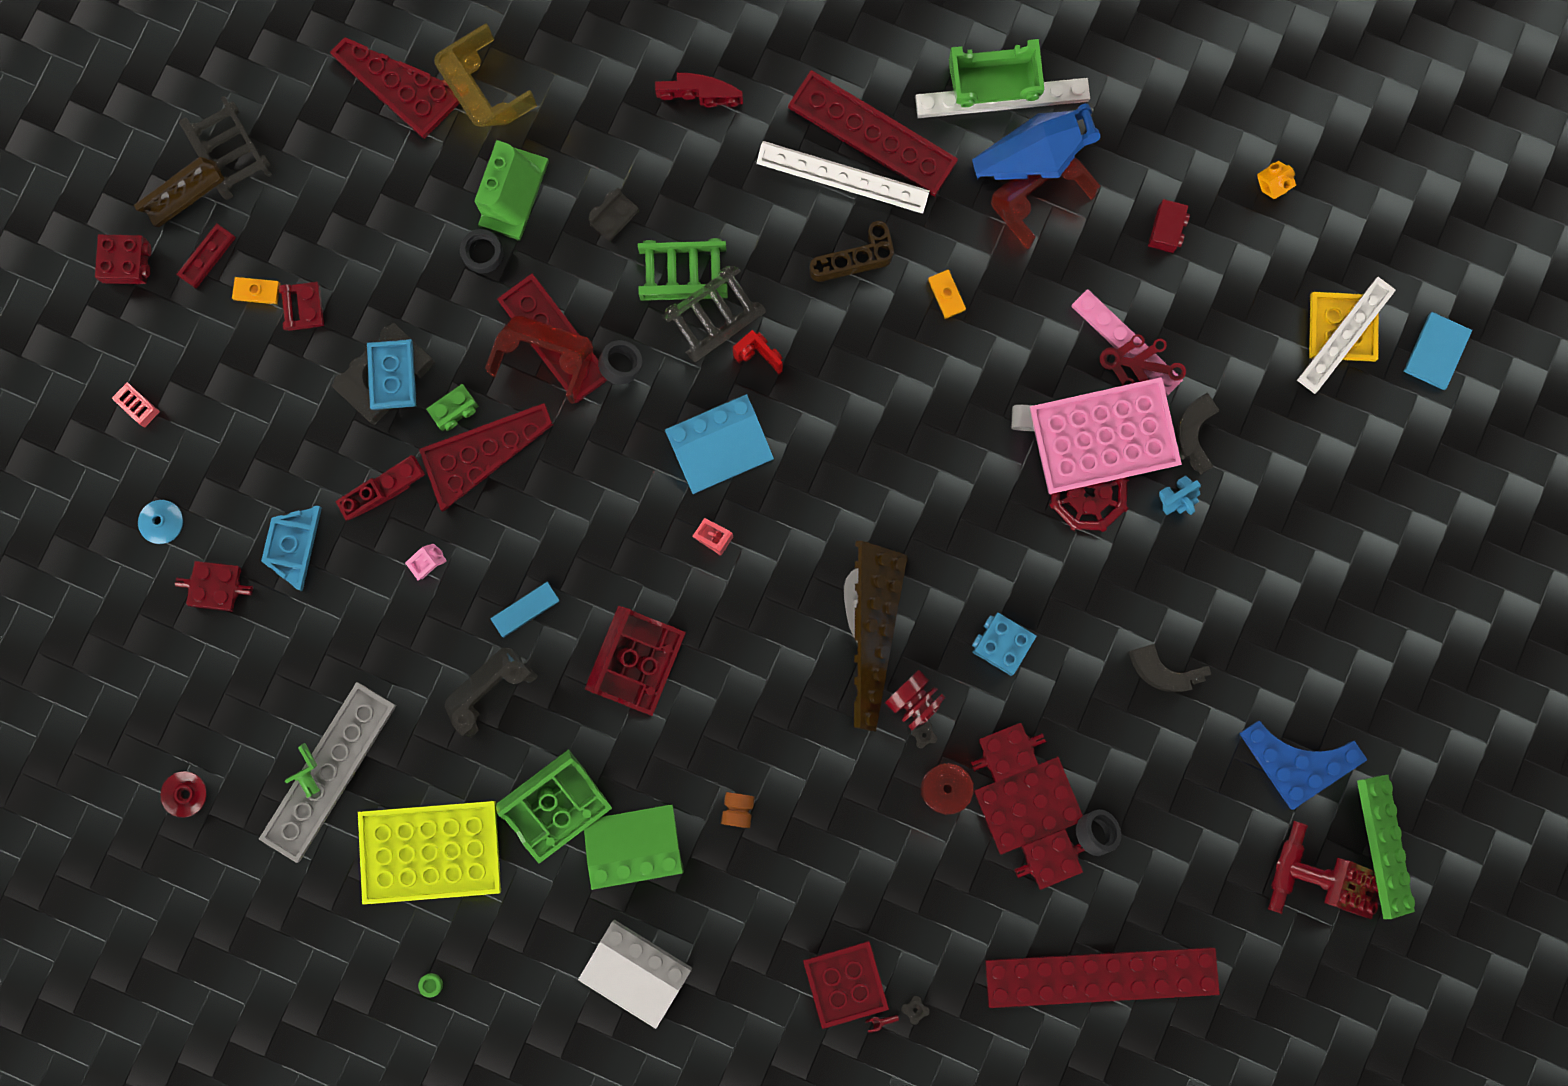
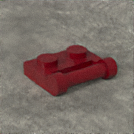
[279,282,324,331]

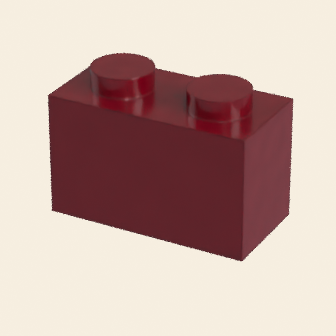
[1148,199,1190,253]

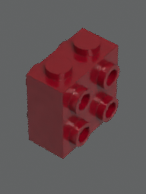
[95,234,152,284]

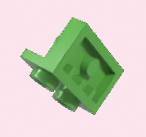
[426,384,479,432]

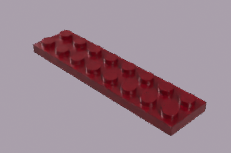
[788,70,958,197]

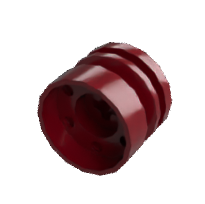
[885,670,946,730]

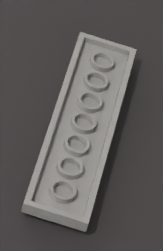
[259,682,396,863]

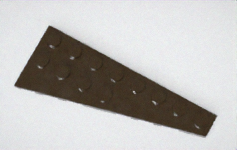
[854,541,908,732]

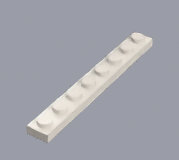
[915,78,1090,118]
[757,141,930,213]

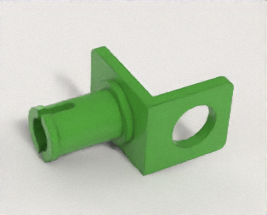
[285,743,320,798]

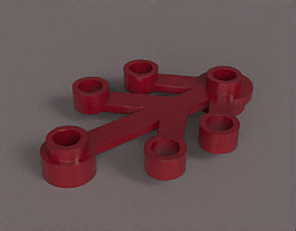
[1100,334,1186,386]

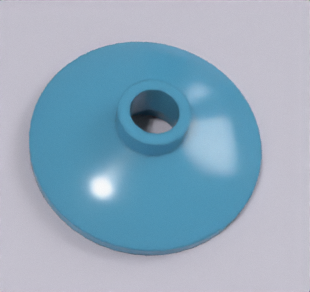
[138,500,183,544]

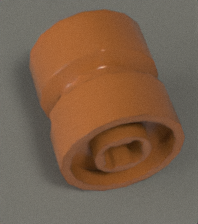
[721,792,755,828]

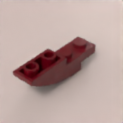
[655,73,743,107]
[335,455,425,521]

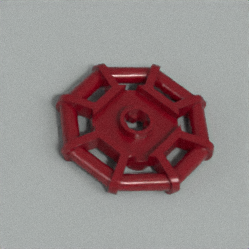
[1049,477,1129,532]

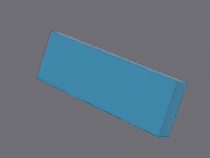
[491,582,560,638]

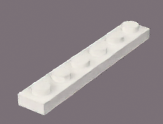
[1297,277,1396,394]

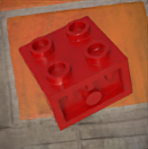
[733,330,783,374]

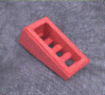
[112,382,160,427]

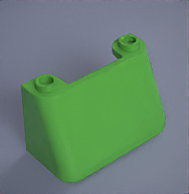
[948,39,1045,107]

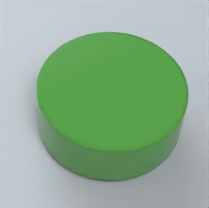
[418,973,443,998]

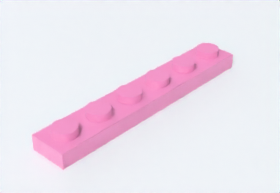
[1071,289,1183,397]

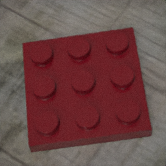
[803,941,889,1029]

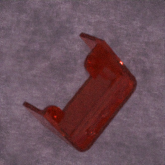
[991,158,1101,249]
[485,316,593,404]

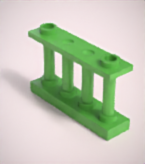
[638,238,728,301]

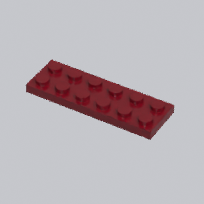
[497,274,607,403]

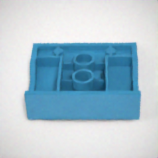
[665,394,774,494]

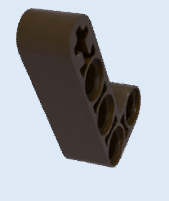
[810,221,894,282]

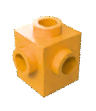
[1257,161,1296,199]

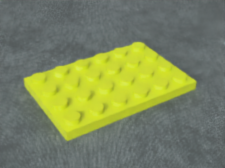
[358,801,501,904]

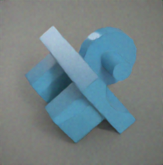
[1159,476,1201,515]

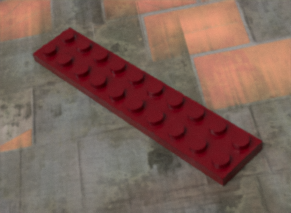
[985,947,1220,1008]

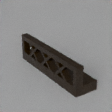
[134,157,225,227]

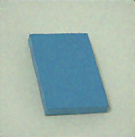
[1403,312,1472,390]
[367,339,416,410]

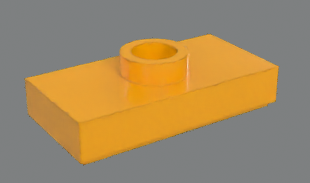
[928,269,966,319]
[232,277,280,304]

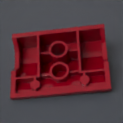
[585,605,686,716]

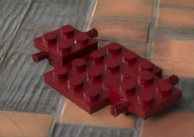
[971,723,1085,890]

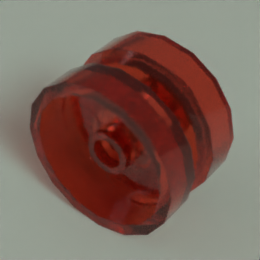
[921,764,973,814]

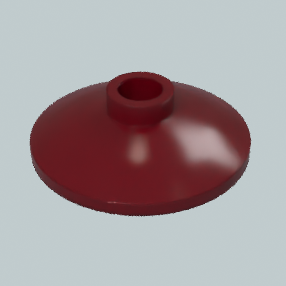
[161,771,207,817]

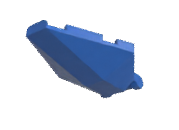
[972,103,1100,180]

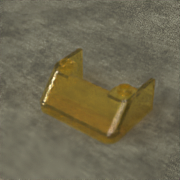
[434,23,537,127]

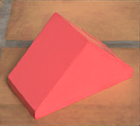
[692,518,733,555]

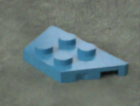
[261,506,322,591]

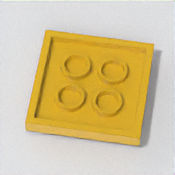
[1309,292,1379,362]

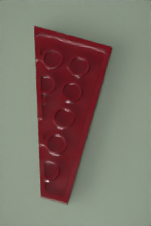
[330,37,469,139]
[419,403,553,512]

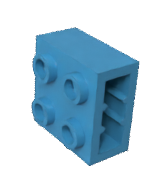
[972,613,1037,676]

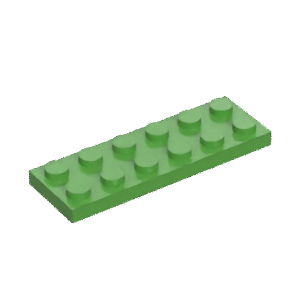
[1357,775,1415,919]

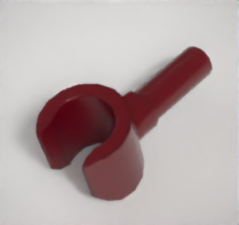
[865,1015,899,1033]

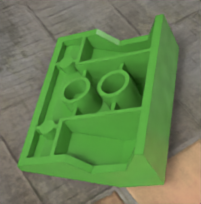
[496,749,612,863]
[584,804,684,890]

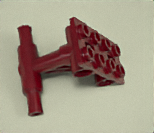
[1268,821,1379,919]

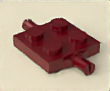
[175,561,253,611]

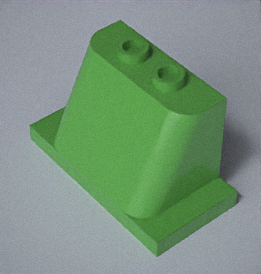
[474,140,549,241]

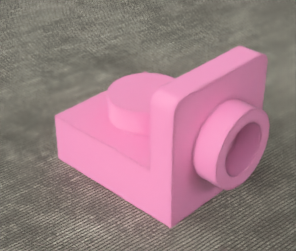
[405,544,446,580]

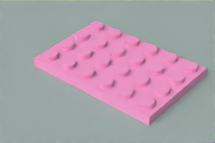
[1029,377,1182,494]

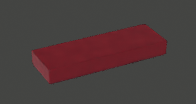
[176,223,236,289]

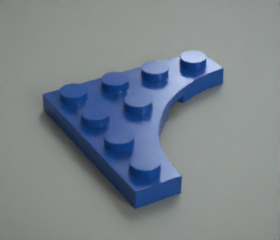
[1239,721,1367,810]

